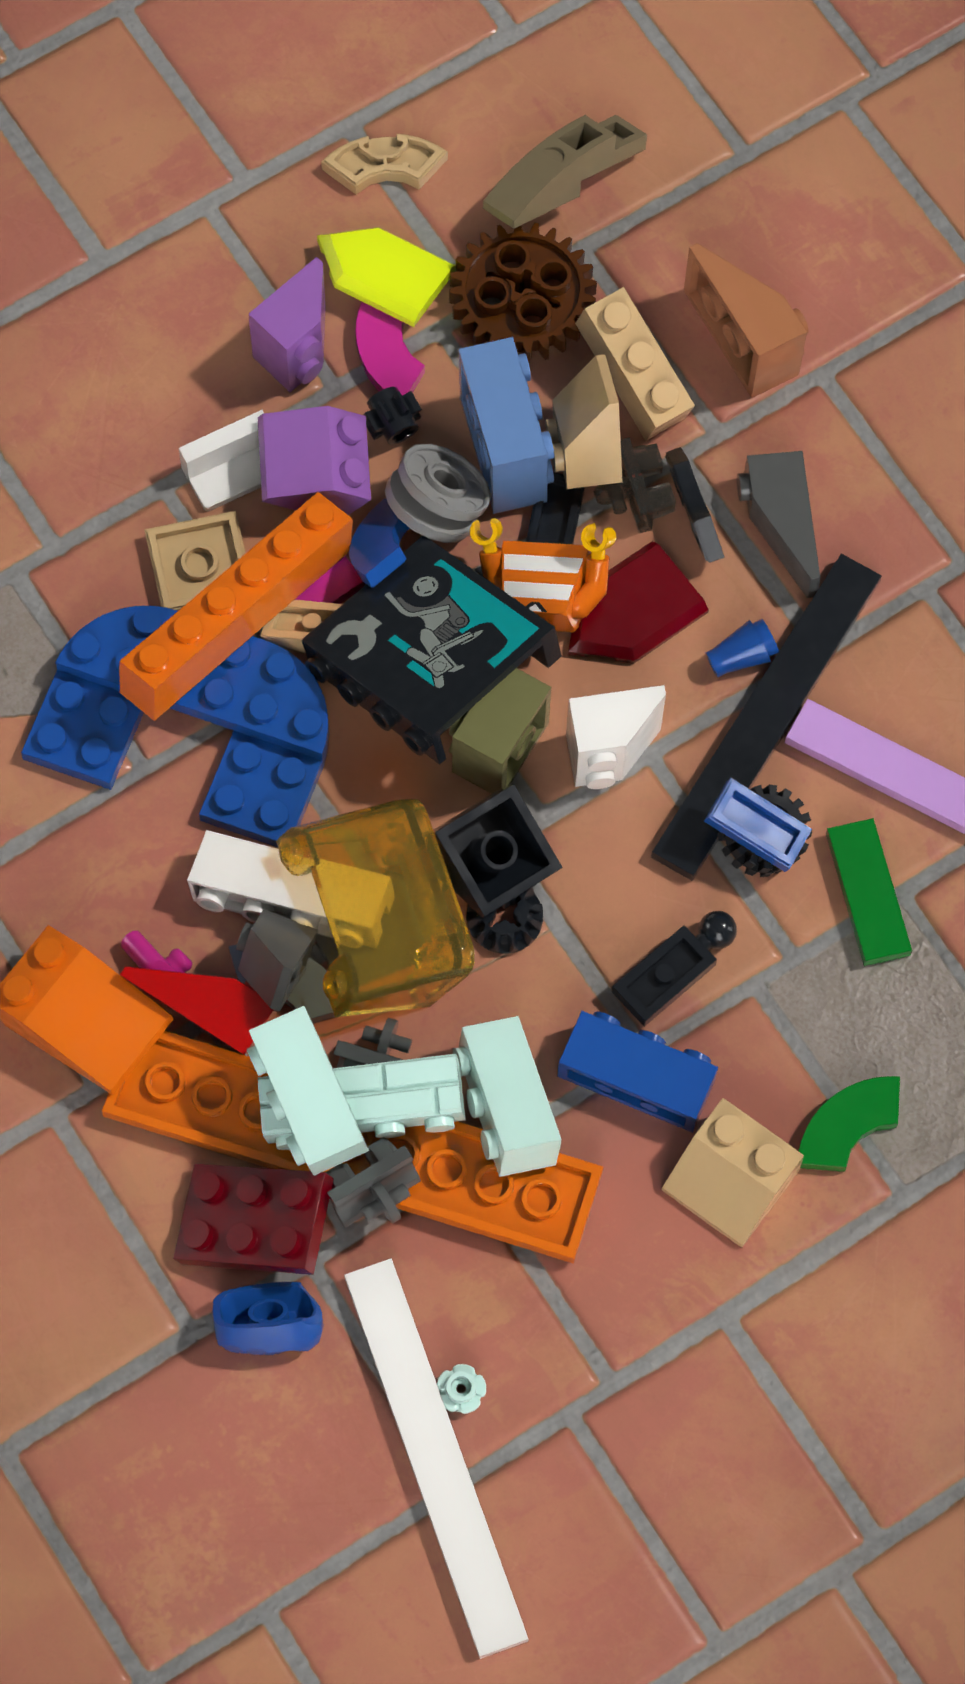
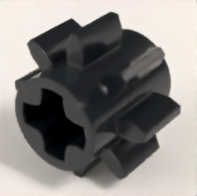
[364,387,422,445]

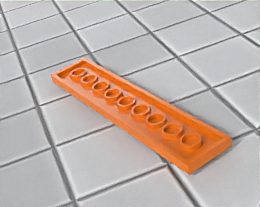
[102,1031,604,1264]

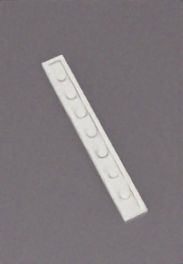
[344,1258,529,1659]

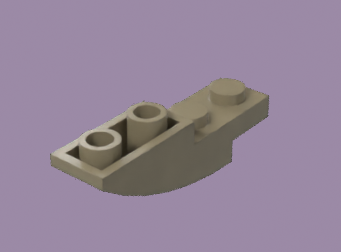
[483,115,647,229]

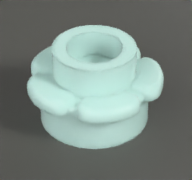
[437,1364,486,1414]

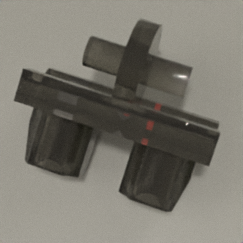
[594,437,676,533]

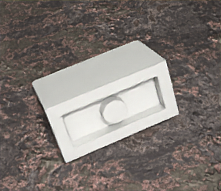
[179,410,264,512]

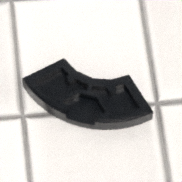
[665,447,725,563]

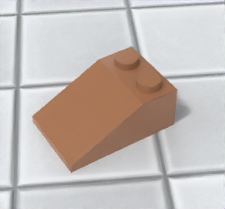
[684,243,808,398]

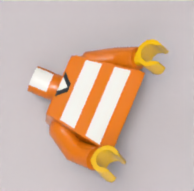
[470,518,616,632]

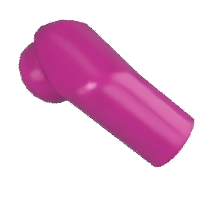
[121,931,193,973]

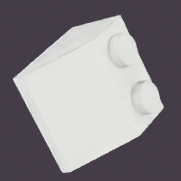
[566,685,666,789]

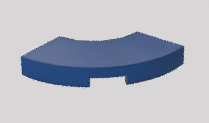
[349,498,410,588]

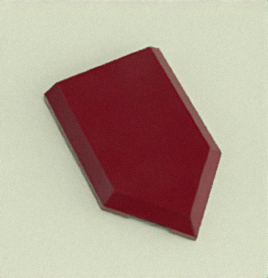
[568,541,709,663]

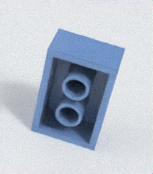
[458,337,554,514]

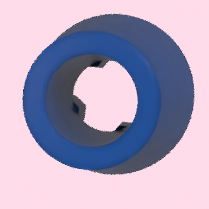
[705,619,779,678]

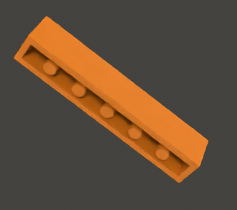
[119,492,353,721]

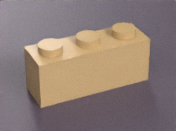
[575,287,695,441]

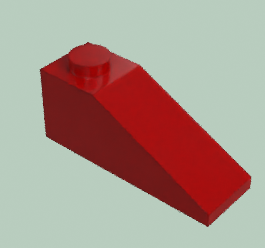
[120,966,274,1055]

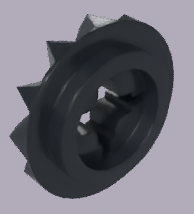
[466,888,543,954]

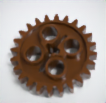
[449,223,597,363]

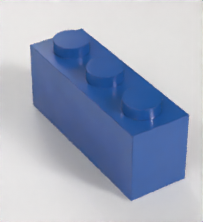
[557,1011,718,1133]

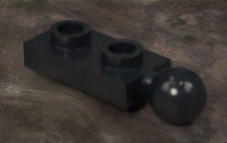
[612,911,737,1027]

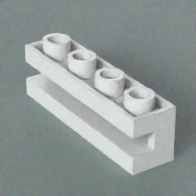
[187,830,394,950]

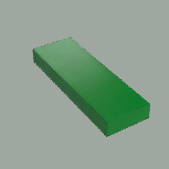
[826,818,912,966]

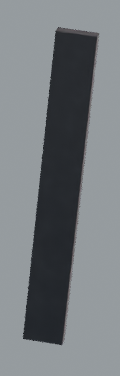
[651,553,882,881]

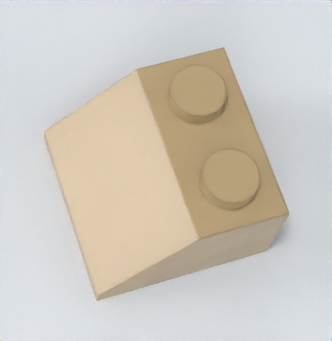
[545,354,623,489]
[662,1098,804,1248]

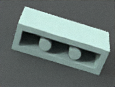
[247,1006,369,1176]
[453,1016,562,1177]

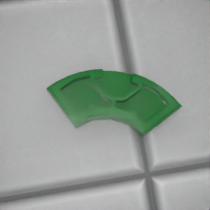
[798,1076,900,1172]

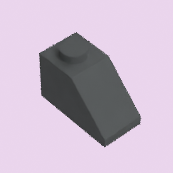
[236,909,318,1011]

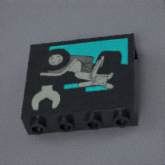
[301,536,562,765]

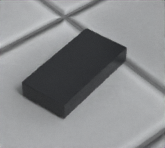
[526,472,585,544]

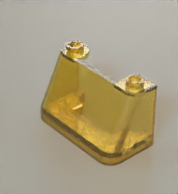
[276,799,475,1017]

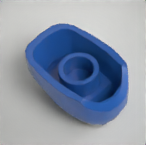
[212,1282,324,1356]

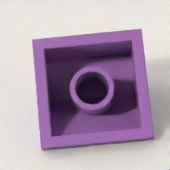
[249,257,326,392]
[258,406,371,515]

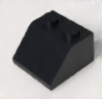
[419,784,563,917]

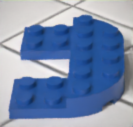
[21,606,329,851]

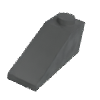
[737,451,821,598]

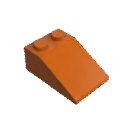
[0,925,174,1095]

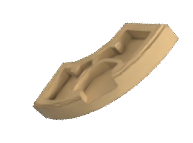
[321,134,448,195]

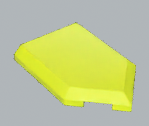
[317,227,456,327]

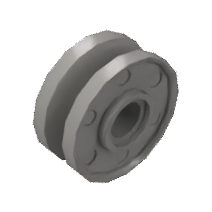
[385,444,491,543]

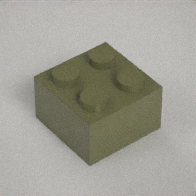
[449,668,552,794]

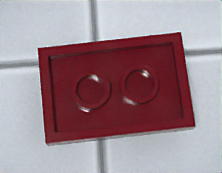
[173,1164,334,1275]

